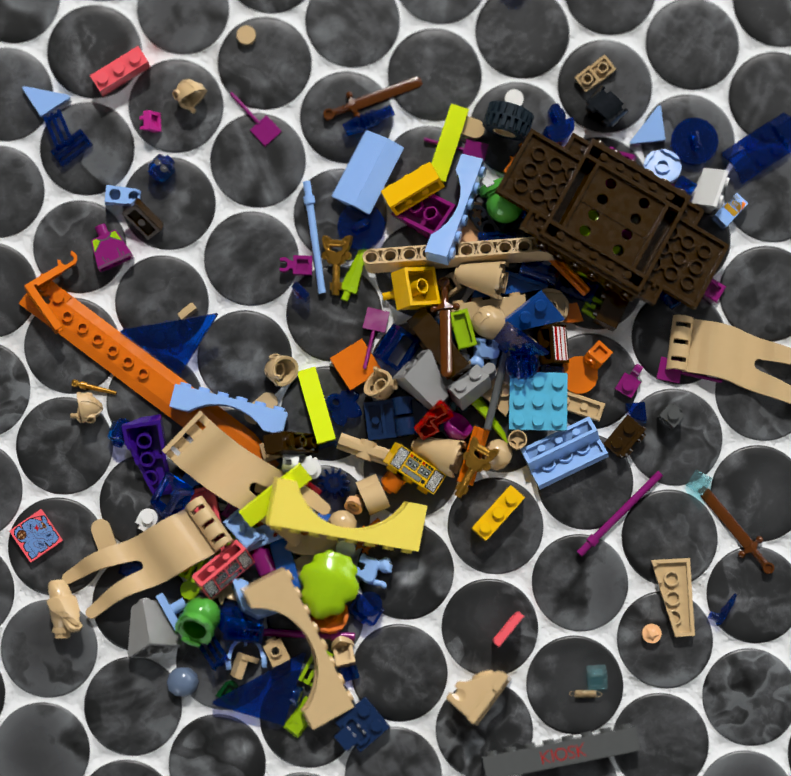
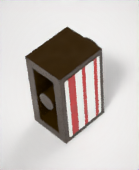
[537,324,569,365]

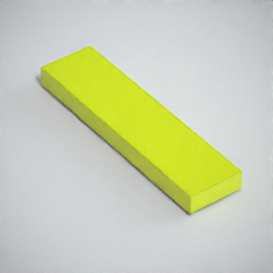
[431,104,469,182]
[298,367,336,445]
[238,463,312,527]

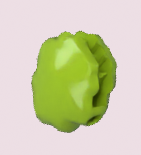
[299,550,359,620]

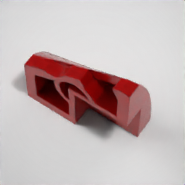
[414,400,454,440]

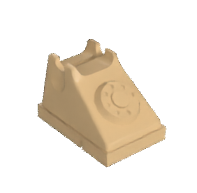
[446,670,512,726]

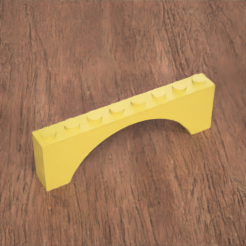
[265,477,427,554]

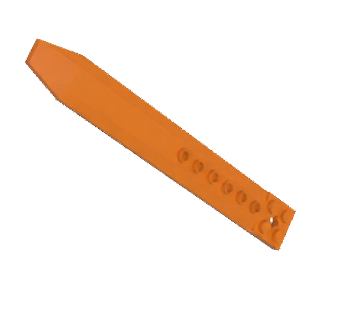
[19,274,279,468]

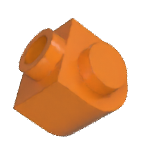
[381,470,406,494]

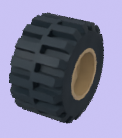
[482,101,534,140]

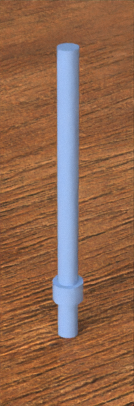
[303,181,326,294]

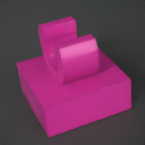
[139,110,161,133]

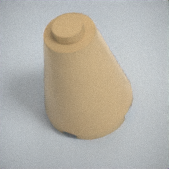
[454,261,509,300]
[411,436,466,478]

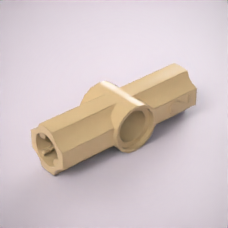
[336,433,390,466]

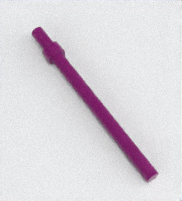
[576,471,663,557]
[239,627,355,641]

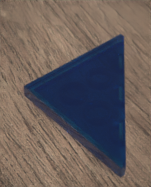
[121,313,218,374]
[212,652,306,726]

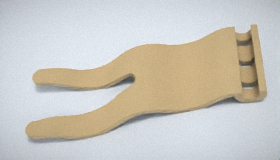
[666,315,791,404]
[162,411,331,546]
[62,496,234,619]

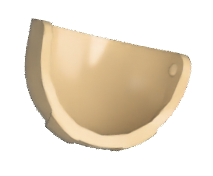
[471,305,505,340]

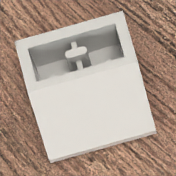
[691,168,730,214]

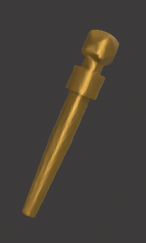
[71,379,117,395]

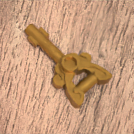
[322,235,353,295]
[454,436,500,498]

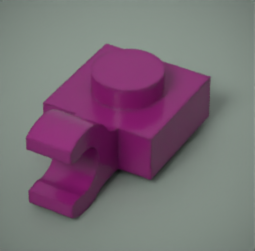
[615,364,643,399]

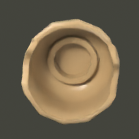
[482,439,513,470]
[328,510,357,539]

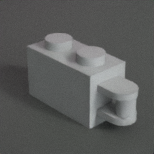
[447,363,497,411]

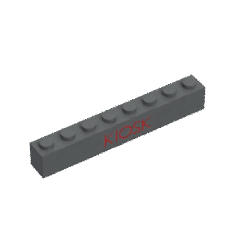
[481,723,641,776]

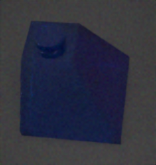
[493,321,549,355]

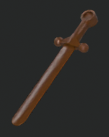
[323,77,422,121]
[430,277,460,377]
[700,488,775,574]

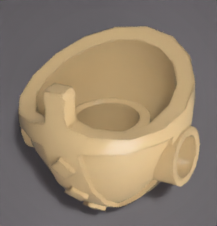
[173,79,207,114]
[264,354,299,386]
[364,366,398,400]
[70,392,103,423]

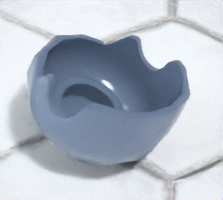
[167,667,199,697]

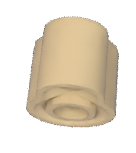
[355,474,390,516]

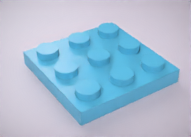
[509,372,568,431]

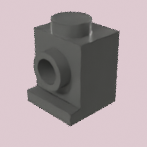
[657,403,684,430]

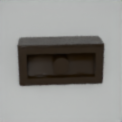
[122,198,164,240]

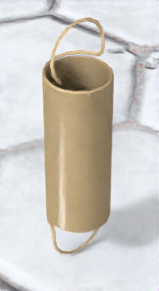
[569,690,602,698]

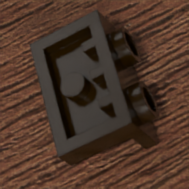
[603,415,647,459]

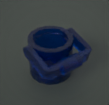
[348,592,385,627]

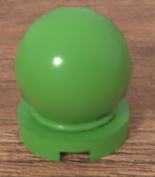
[479,177,523,223]
[175,597,221,647]

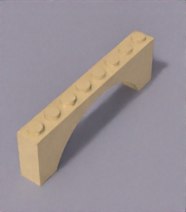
[240,567,354,730]

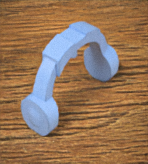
[225,636,268,670]

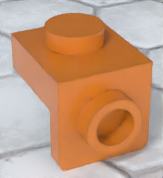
[583,340,613,370]

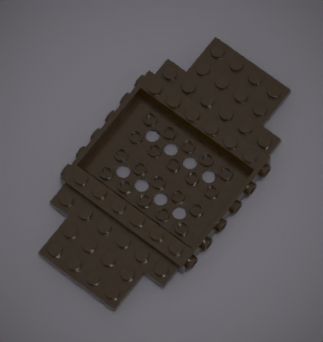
[495,128,730,310]

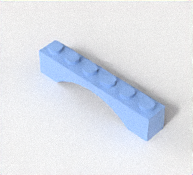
[425,154,486,265]
[169,382,288,433]

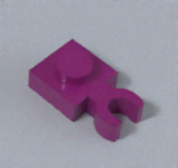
[279,255,313,276]

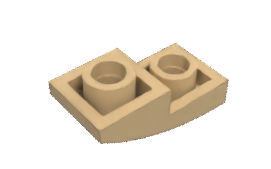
[574,55,617,92]

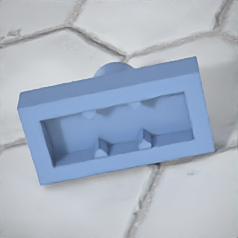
[156,593,186,630]

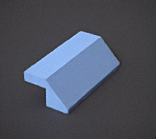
[331,130,404,215]
[520,417,609,490]

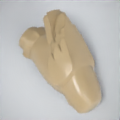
[47,579,83,638]

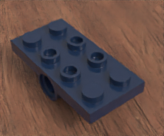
[364,396,445,441]

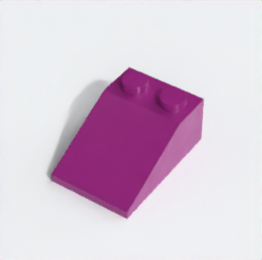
[391,194,457,239]

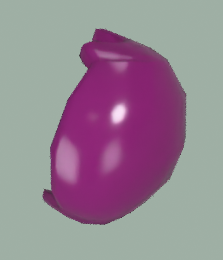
[443,412,473,441]

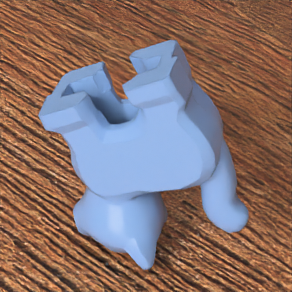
[468,337,500,368]
[356,553,393,589]

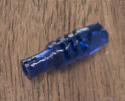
[342,104,395,136]

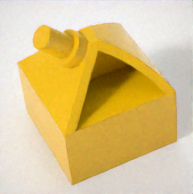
[382,266,441,310]

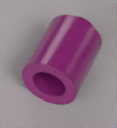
[251,546,276,577]

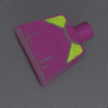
[91,223,134,273]

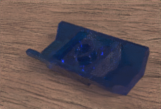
[721,112,791,184]

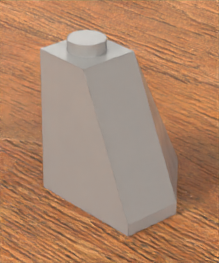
[392,349,449,410]
[128,598,182,658]

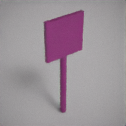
[230,92,282,146]
[424,138,489,161]
[363,307,390,370]
[656,357,723,384]

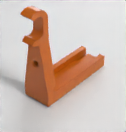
[24,251,77,334]

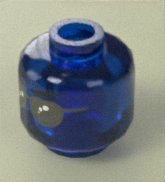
[147,154,175,182]

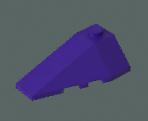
[122,414,173,496]

